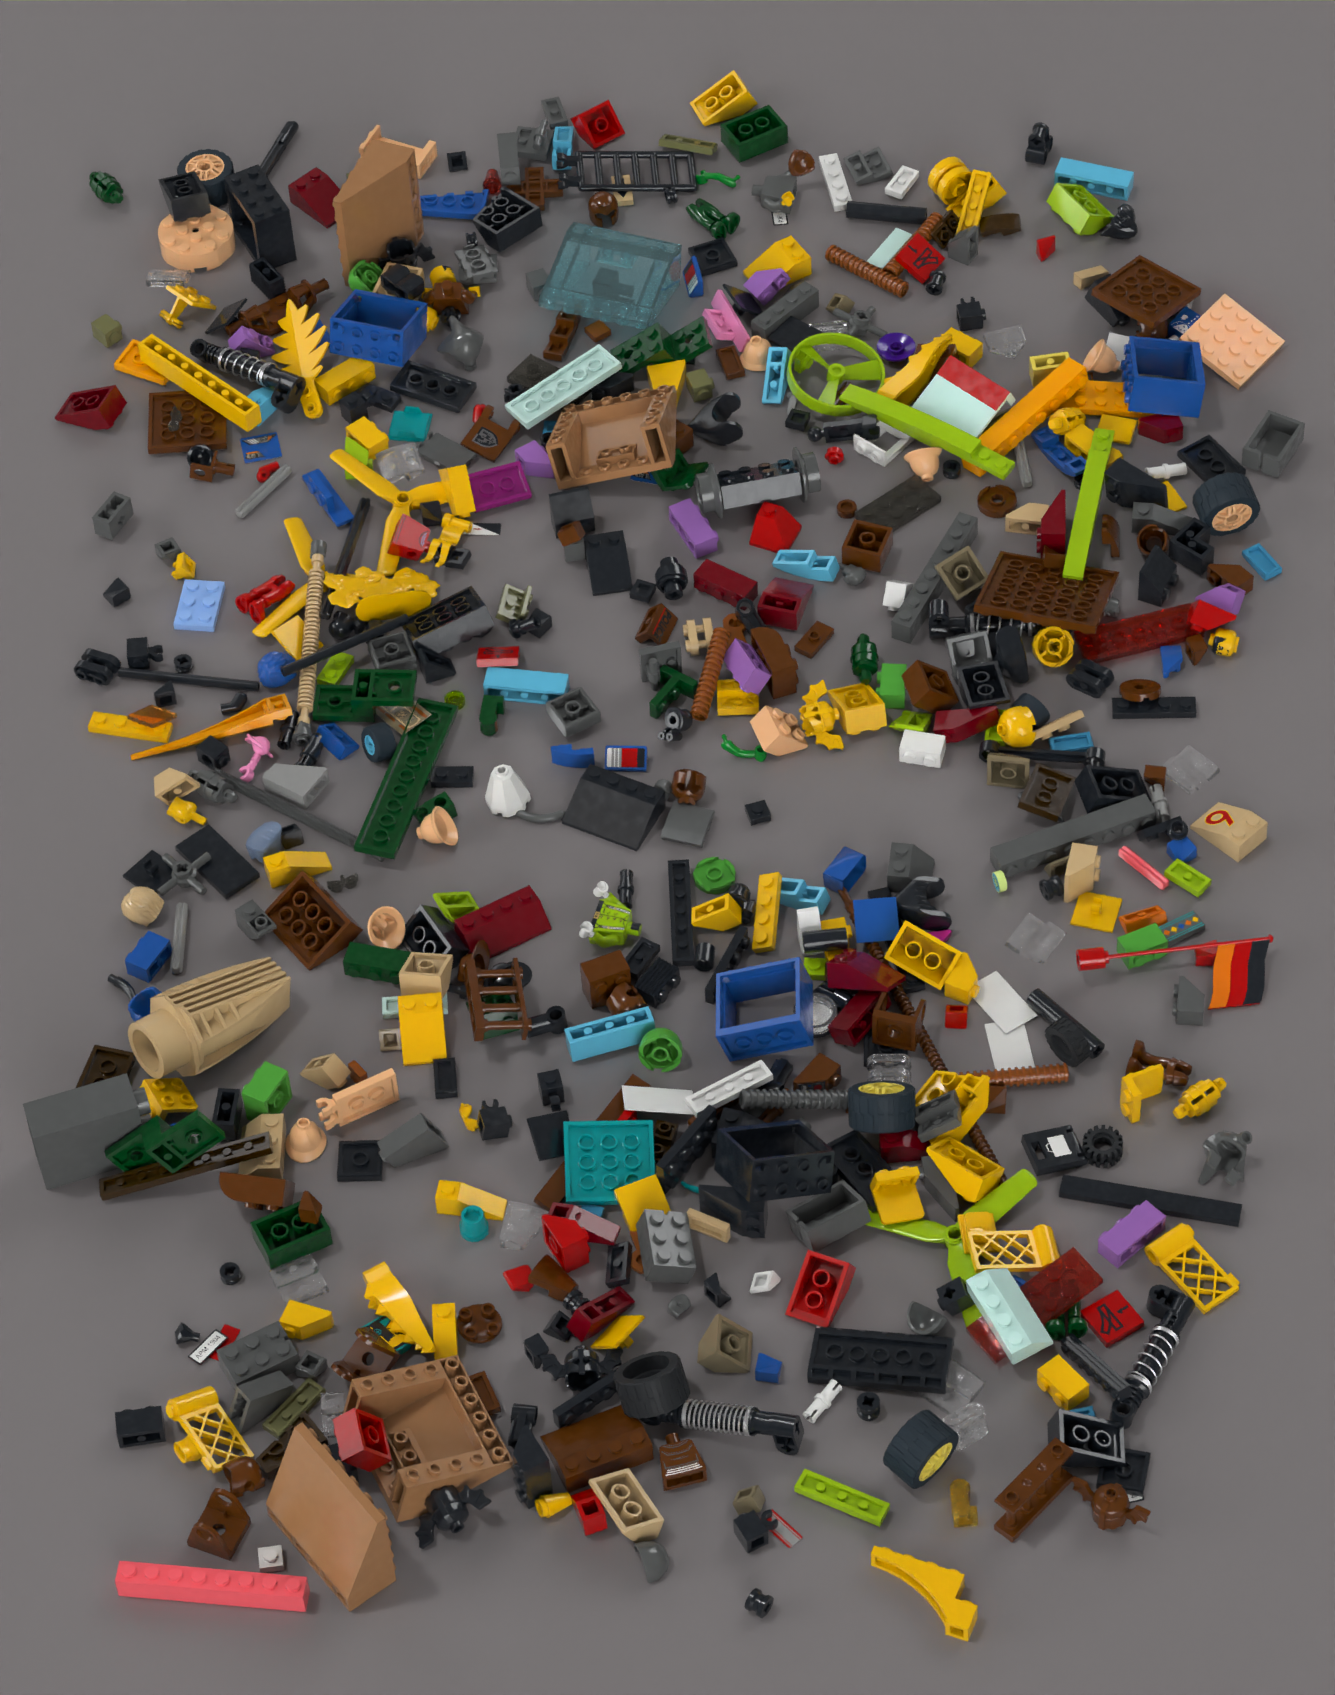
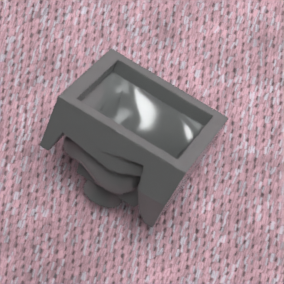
[945,630,993,680]

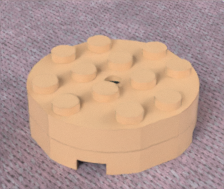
[158,204,236,272]

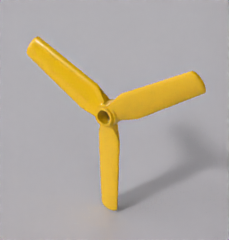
[330,449,448,576]
[252,517,412,638]

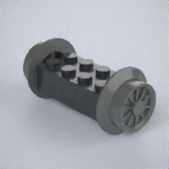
[695,447,821,518]

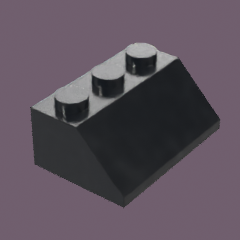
[402,904,469,969]
[512,1425,553,1509]

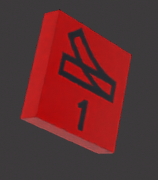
[894,232,945,284]
[476,646,520,667]
[1080,1290,1144,1348]

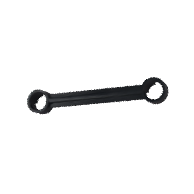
[979,740,1106,767]

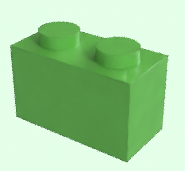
[876,663,907,709]
[1116,923,1168,970]

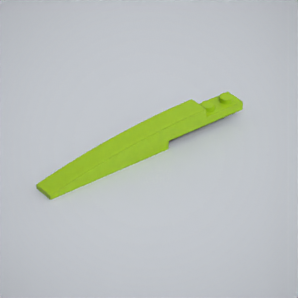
[839,384,1015,480]
[1062,428,1115,581]

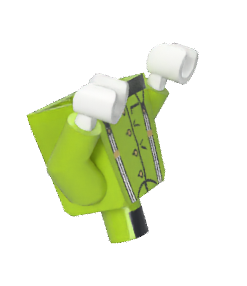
[579,881,642,948]

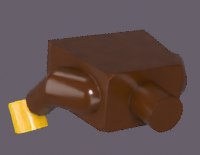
[421,280,481,315]

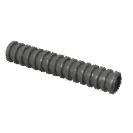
[739,1089,848,1109]

